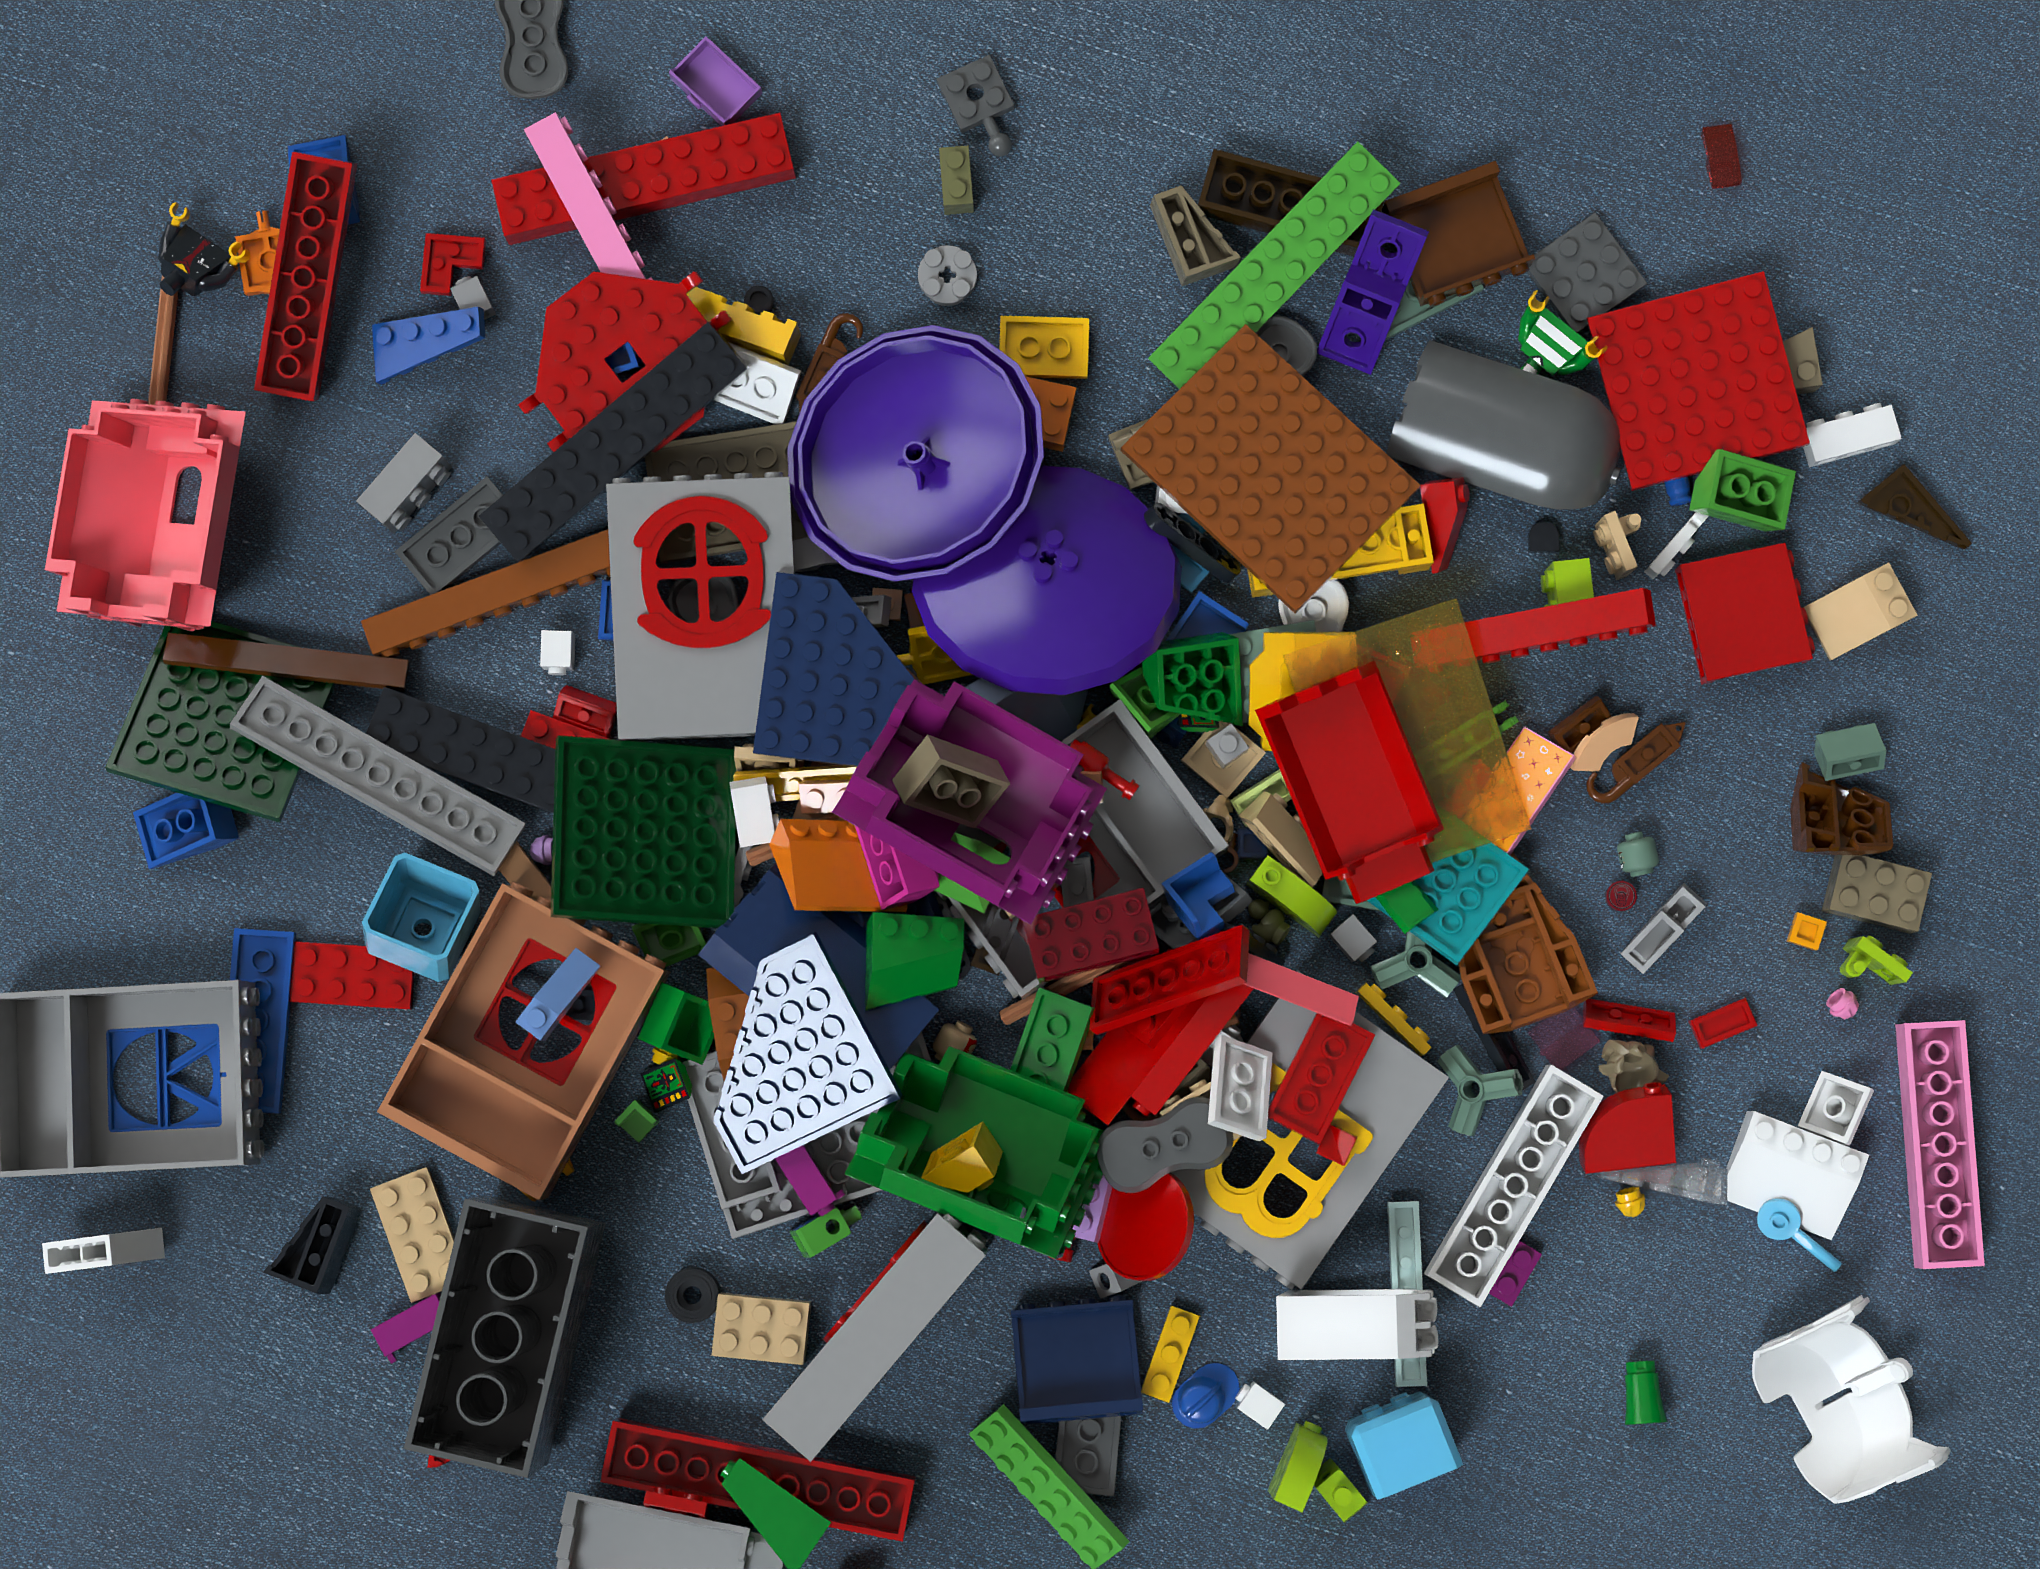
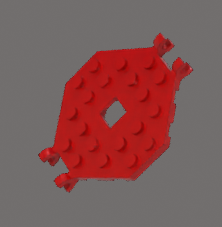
[518,271,732,453]

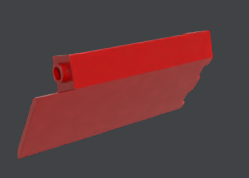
[1255,660,1444,904]
[1067,984,1254,1126]

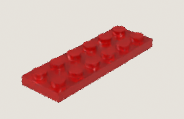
[1089,925,1249,1035]

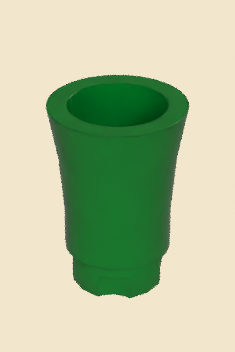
[1624,1361,1668,1425]

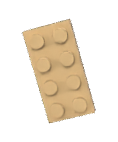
[370,1167,455,1303]

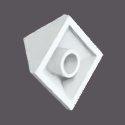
[1798,1071,1874,1146]

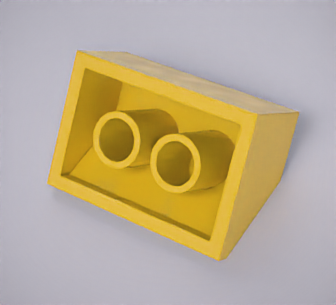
[921,1121,1003,1193]

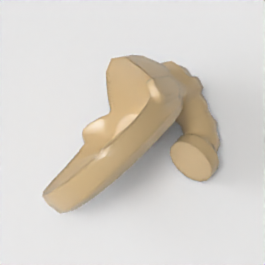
[1203,795,1234,844]

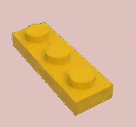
[1355,983,1432,1056]
[1141,1305,1200,1403]

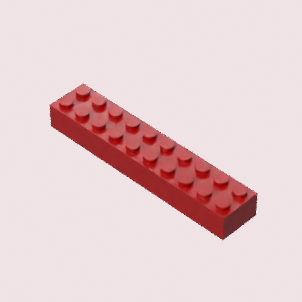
[491,113,796,245]
[600,1418,916,1542]

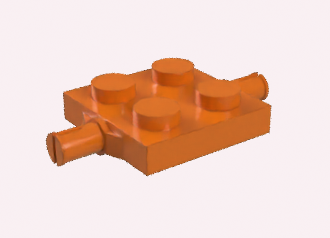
[235,211,280,296]

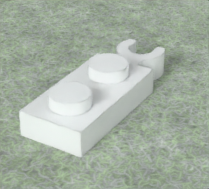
[1644,512,1708,579]

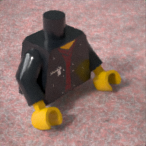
[158,202,250,296]

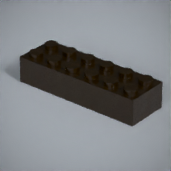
[1198,149,1384,257]

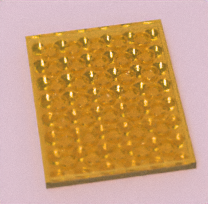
[1283,598,1531,863]

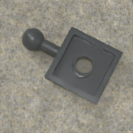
[936,55,1015,157]

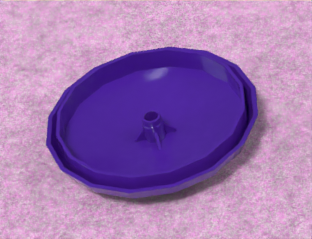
[787,325,1044,582]
[912,466,1182,695]

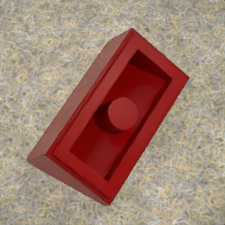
[553,685,617,738]

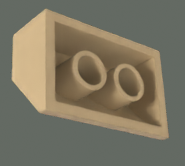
[1238,791,1322,887]

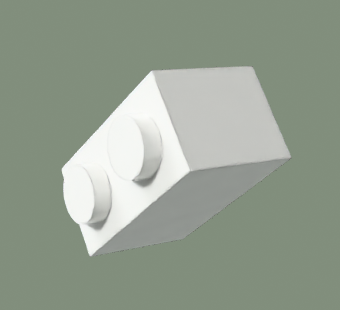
[729,776,779,848]

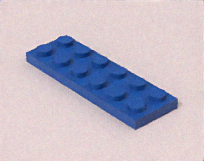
[221,928,297,1113]

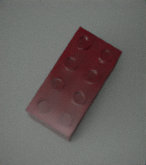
[1023,888,1159,983]

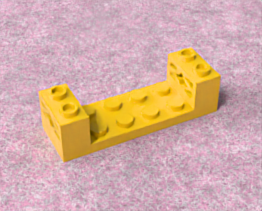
[1247,504,1434,598]

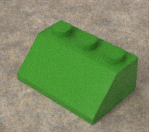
[1689,449,1796,532]

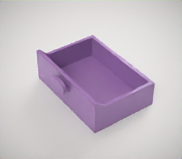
[669,36,762,126]

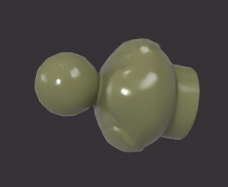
[1248,899,1291,946]

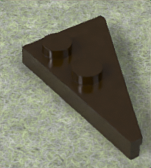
[1858,464,1972,550]

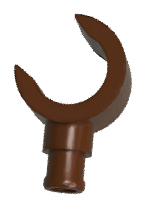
[1223,833,1239,874]

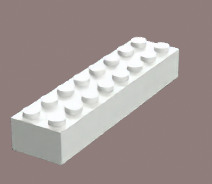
[1423,1064,1604,1307]

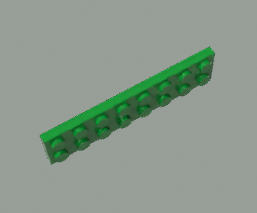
[968,987,1095,1219]

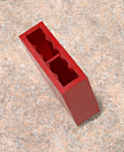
[1579,1082,1676,1174]

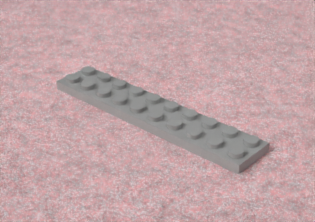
[230,676,526,876]

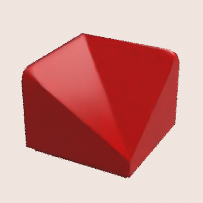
[1316,1124,1358,1166]

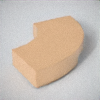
[1570,713,1639,772]

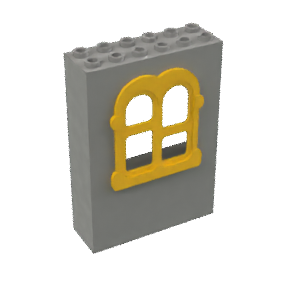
[1171,971,1449,1290]

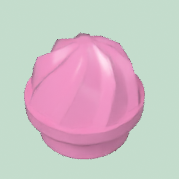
[1826,988,1859,1020]

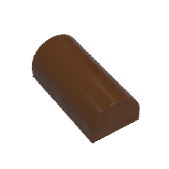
[1548,695,1612,754]

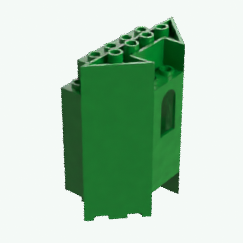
[844,1046,1105,1259]

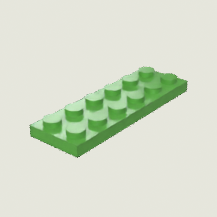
[969,1404,1130,1569]

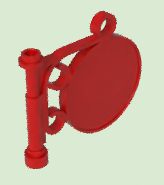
[1048,1172,1194,1281]

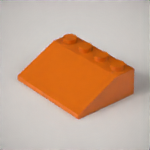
[769,819,908,912]

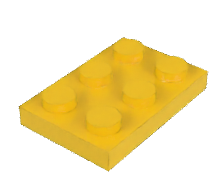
[999,316,1089,379]

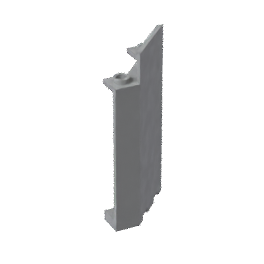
[555,1491,783,1569]

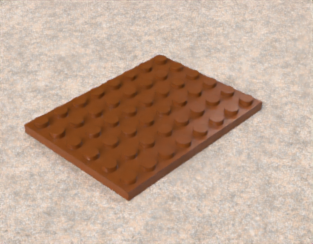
[1121,324,1421,614]

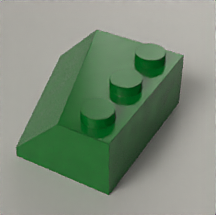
[1142,632,1243,726]
[865,912,964,1011]

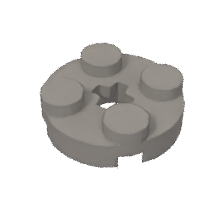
[918,245,977,306]

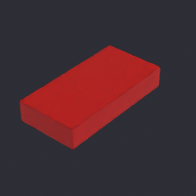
[1688,998,1758,1049]

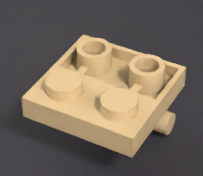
[1593,511,1641,580]

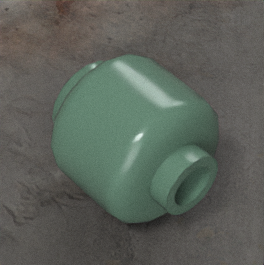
[1617,831,1659,877]

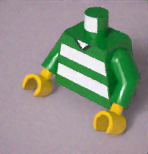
[1518,290,1607,376]

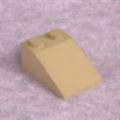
[1804,563,1917,661]

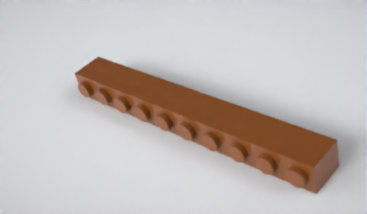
[361,529,658,658]

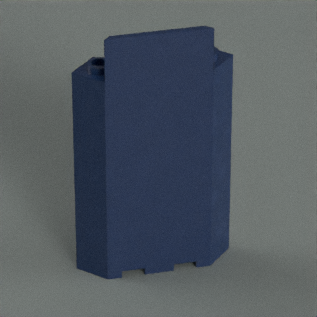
[698,863,939,1070]

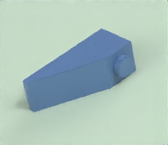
[516,948,601,1041]

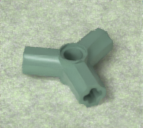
[1370,932,1461,998]
[1437,1045,1524,1136]

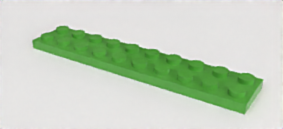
[1148,141,1400,389]

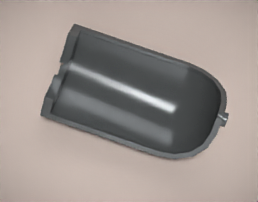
[1386,340,1622,510]

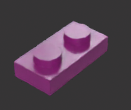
[1489,1241,1542,1307]

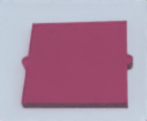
[1528,1007,1600,1070]

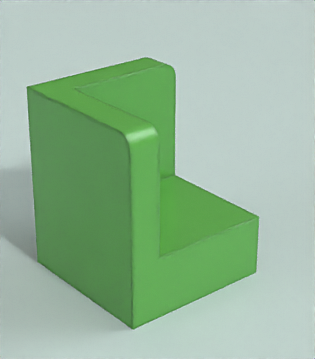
[614,1100,660,1143]

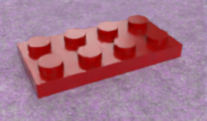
[289,942,415,1010]
[1268,1013,1375,1145]

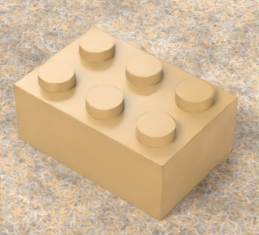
[711,1292,812,1365]

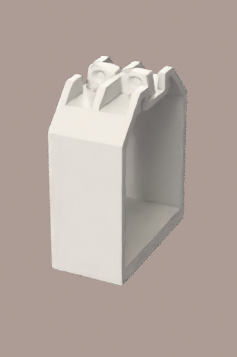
[1276,1289,1439,1360]

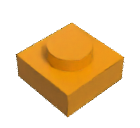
[1787,912,1827,951]

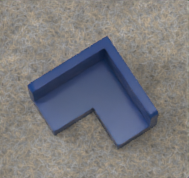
[1166,591,1249,641]
[1161,852,1235,941]

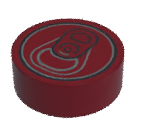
[1605,881,1637,911]

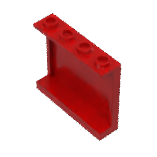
[1675,543,1815,685]

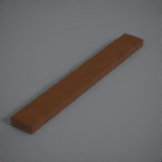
[163,633,409,691]

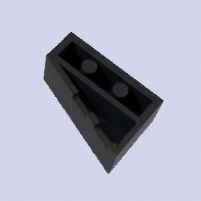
[263,1196,363,1294]

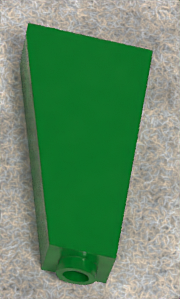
[720,1458,831,1569]

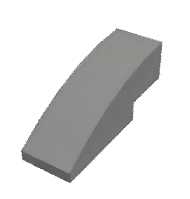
[1620,883,1706,974]

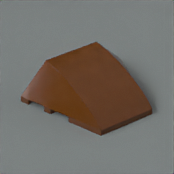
[1790,762,1893,855]

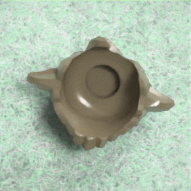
[1598,1040,1669,1093]

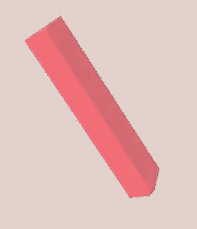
[1244,953,1359,1026]

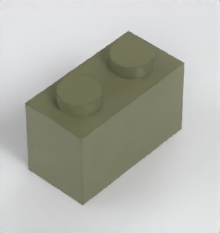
[939,145,974,215]

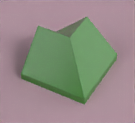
[934,833,1010,913]

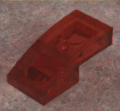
[1701,124,1742,189]

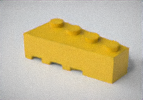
[687,287,801,365]

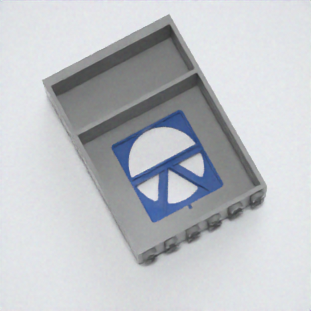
[0,980,264,1178]

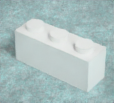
[1803,403,1902,468]

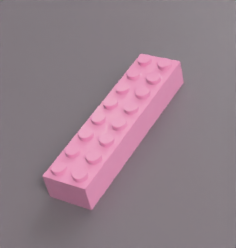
[1895,1020,1985,1269]

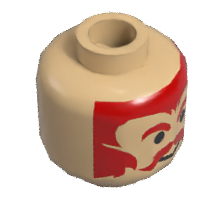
[932,1020,977,1061]

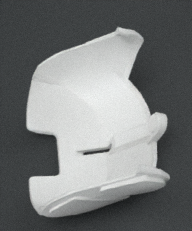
[1752,1295,1951,1504]

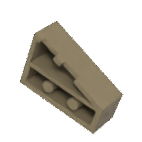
[1783,327,1823,395]

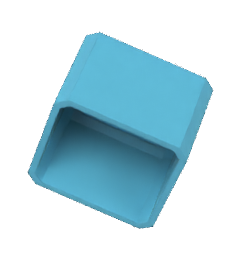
[362,853,480,982]
[1345,1391,1464,1500]

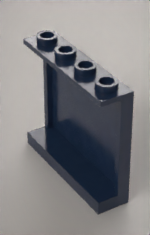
[1011,1296,1143,1425]

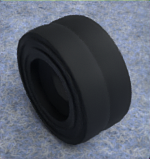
[665,1267,721,1323]

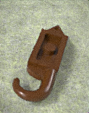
[795,313,863,411]
[1586,722,1686,804]

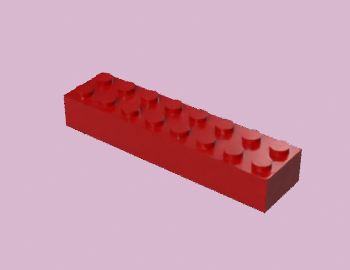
[254,152,357,402]

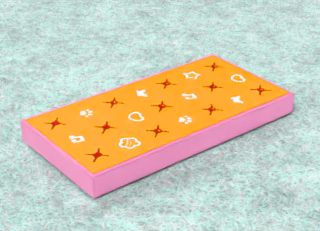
[1461,726,1576,855]

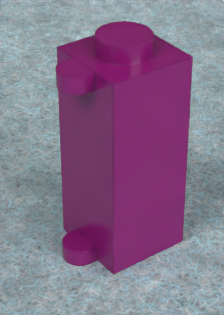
[775,1145,846,1216]
[371,1292,441,1364]

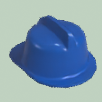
[1172,1363,1239,1429]

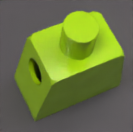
[1314,1458,1368,1523]

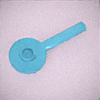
[1757,1198,1842,1272]

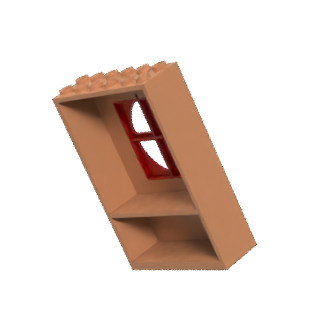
[377,882,671,1200]

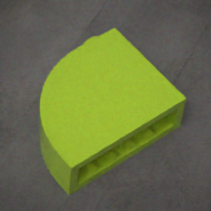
[1246,855,1337,938]
[1268,1421,1327,1513]

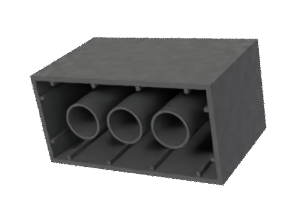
[404,1196,606,1478]

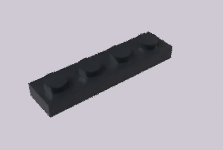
[1453,983,1536,1090]

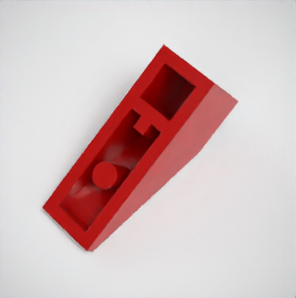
[1420,477,1470,574]

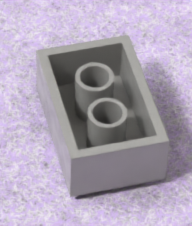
[356,433,452,534]

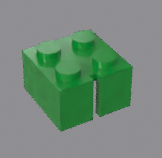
[638,982,714,1065]

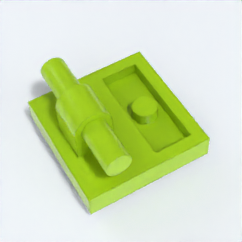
[1840,935,1913,985]

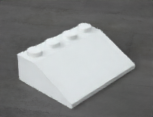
[1716,1111,1869,1240]

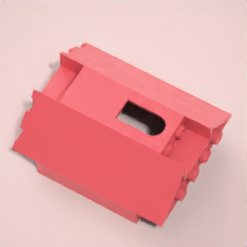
[45,399,246,632]

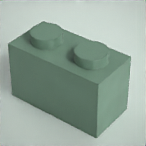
[1814,723,1886,781]

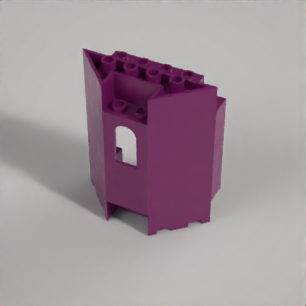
[832,679,1107,925]

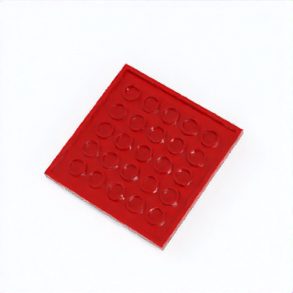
[1587,271,1810,491]

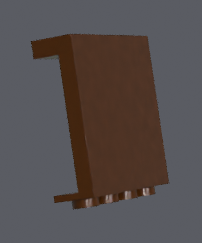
[1382,161,1535,307]

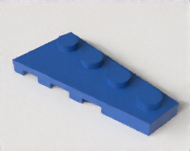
[372,307,486,385]

